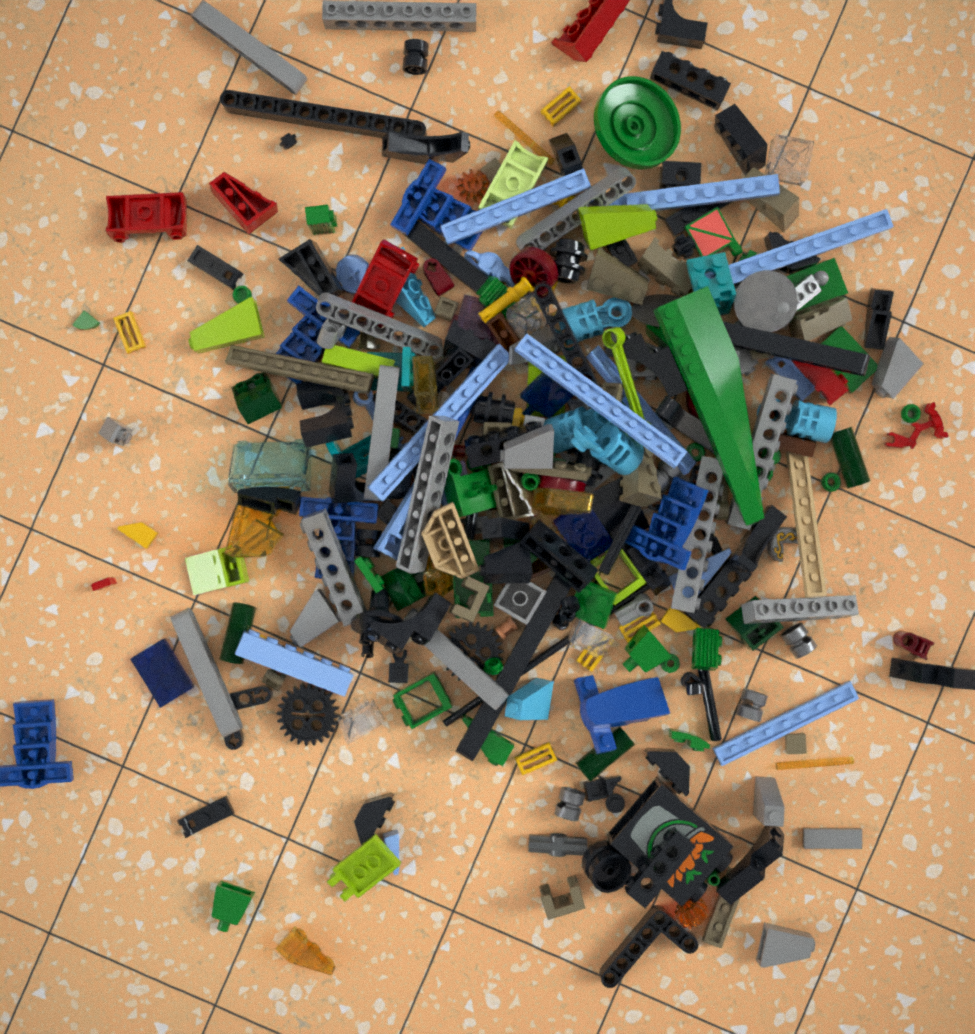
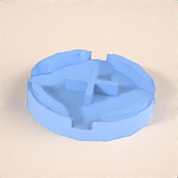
[336,255,369,294]

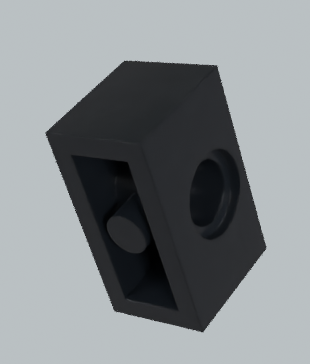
[659,161,701,189]

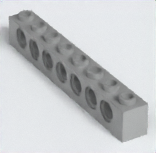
[322,0,476,32]
[725,374,798,530]
[396,416,459,574]
[671,456,725,613]

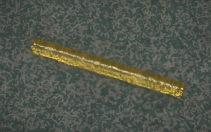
[494,110,556,166]
[776,756,854,770]

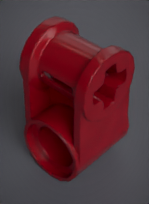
[423,258,455,297]
[893,631,935,660]

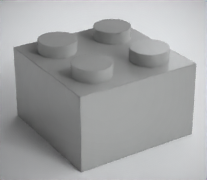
[493,582,547,625]

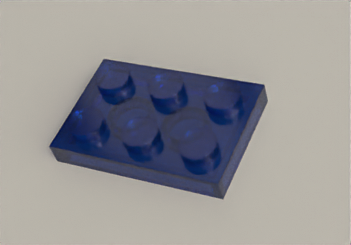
[553,499,613,562]
[131,638,195,708]

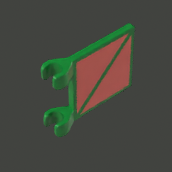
[684,207,743,257]

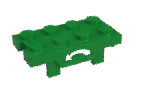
[453,540,494,618]

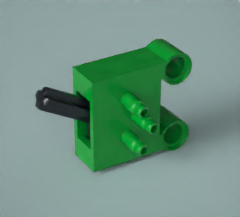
[444,458,497,540]

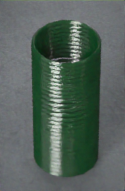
[830,427,871,488]
[220,602,257,664]
[576,726,635,782]

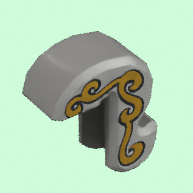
[767,527,798,562]

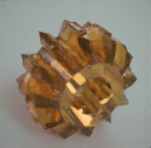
[457,169,489,203]
[675,898,710,929]

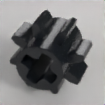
[672,234,696,259]

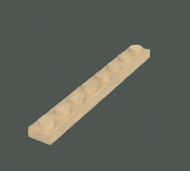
[786,451,827,598]

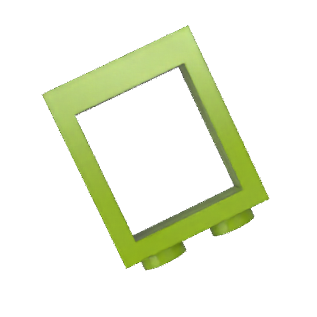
[589,545,646,605]

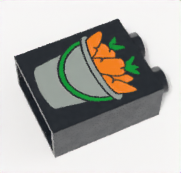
[607,777,733,906]

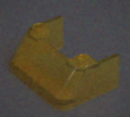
[225,472,292,558]

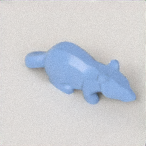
[464,250,515,287]

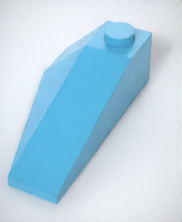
[396,247,436,327]

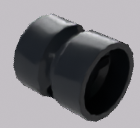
[402,39,429,75]
[355,529,382,558]

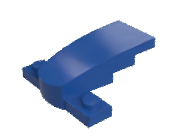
[390,159,483,251]
[275,286,360,384]
[625,477,709,570]
[299,497,379,579]
[574,675,670,755]
[0,699,74,789]

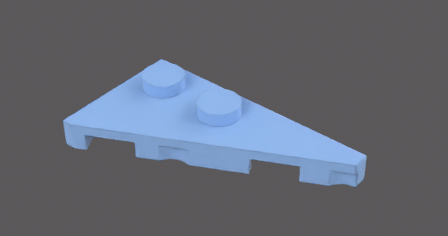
[668,548,732,598]

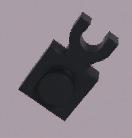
[388,650,409,684]

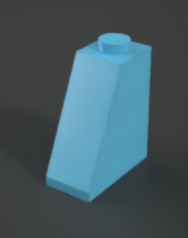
[505,678,554,720]

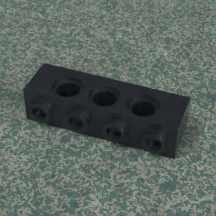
[650,51,731,111]
[464,421,542,468]
[520,519,598,593]
[684,553,752,628]
[625,826,696,909]

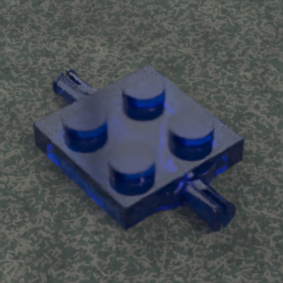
[520,372,574,418]

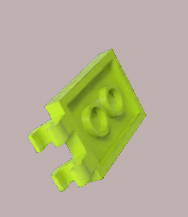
[327,834,401,902]

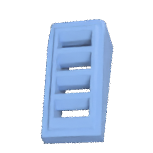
[383,829,399,875]

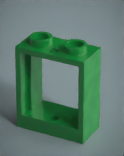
[392,671,453,730]

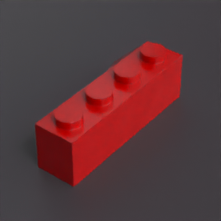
[551,0,630,62]

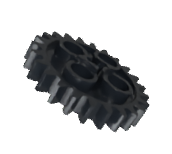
[446,622,504,681]
[276,683,340,746]

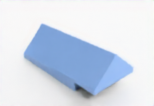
[373,482,414,561]

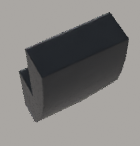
[583,775,622,802]

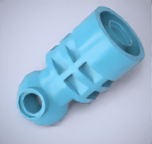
[558,297,632,346]
[757,398,837,443]
[543,407,617,454]
[571,424,644,475]

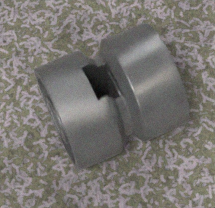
[656,460,682,493]
[781,622,817,659]
[736,688,768,722]
[554,787,586,821]

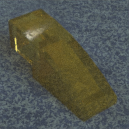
[412,356,438,414]

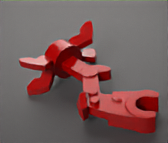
[884,402,949,449]

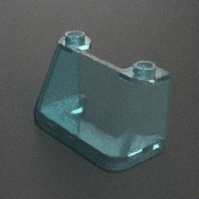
[228,439,311,493]

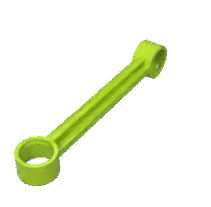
[602,327,651,424]

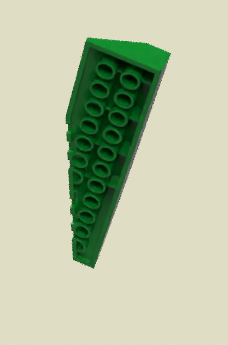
[653,286,764,526]

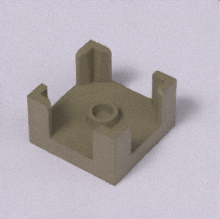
[449,576,489,622]
[539,875,586,920]

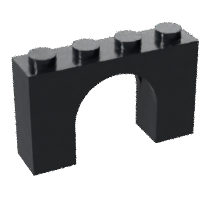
[655,0,708,49]
[296,381,354,448]
[329,450,413,503]

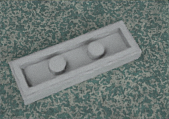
[803,828,862,849]

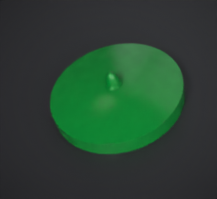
[593,76,681,170]

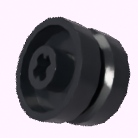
[582,840,631,893]

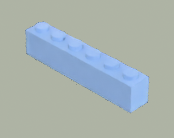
[235,629,353,697]

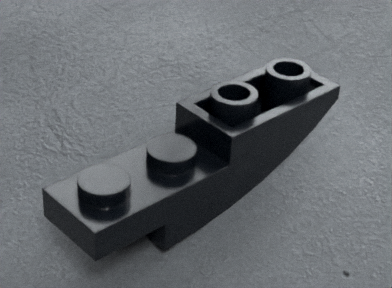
[407,346,474,411]

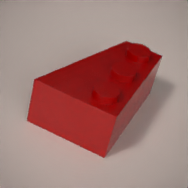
[209,172,278,235]
[791,360,849,406]

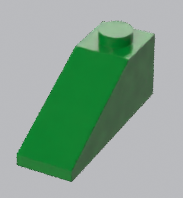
[463,714,514,767]

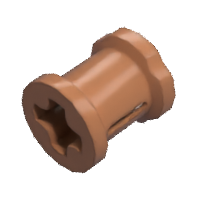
[494,616,519,641]

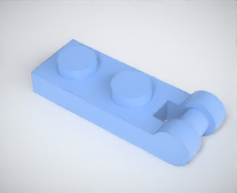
[765,356,815,401]

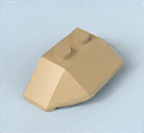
[421,502,479,579]

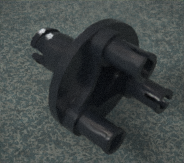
[351,588,404,658]

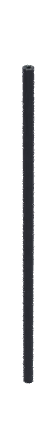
[443,570,668,727]

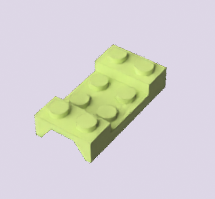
[478,140,549,229]

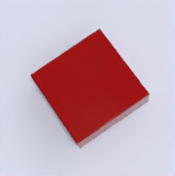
[91,577,117,591]

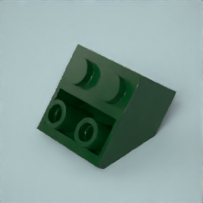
[231,372,282,424]
[381,568,437,611]
[725,596,784,651]

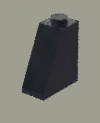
[482,517,530,546]
[479,542,533,584]

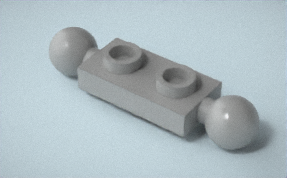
[777,271,829,314]

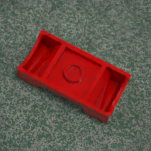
[106,192,187,243]
[352,239,420,328]

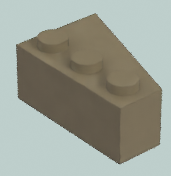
[744,167,799,232]
[637,237,692,297]
[587,247,649,305]
[788,296,852,341]
[620,446,662,508]
[487,462,544,520]

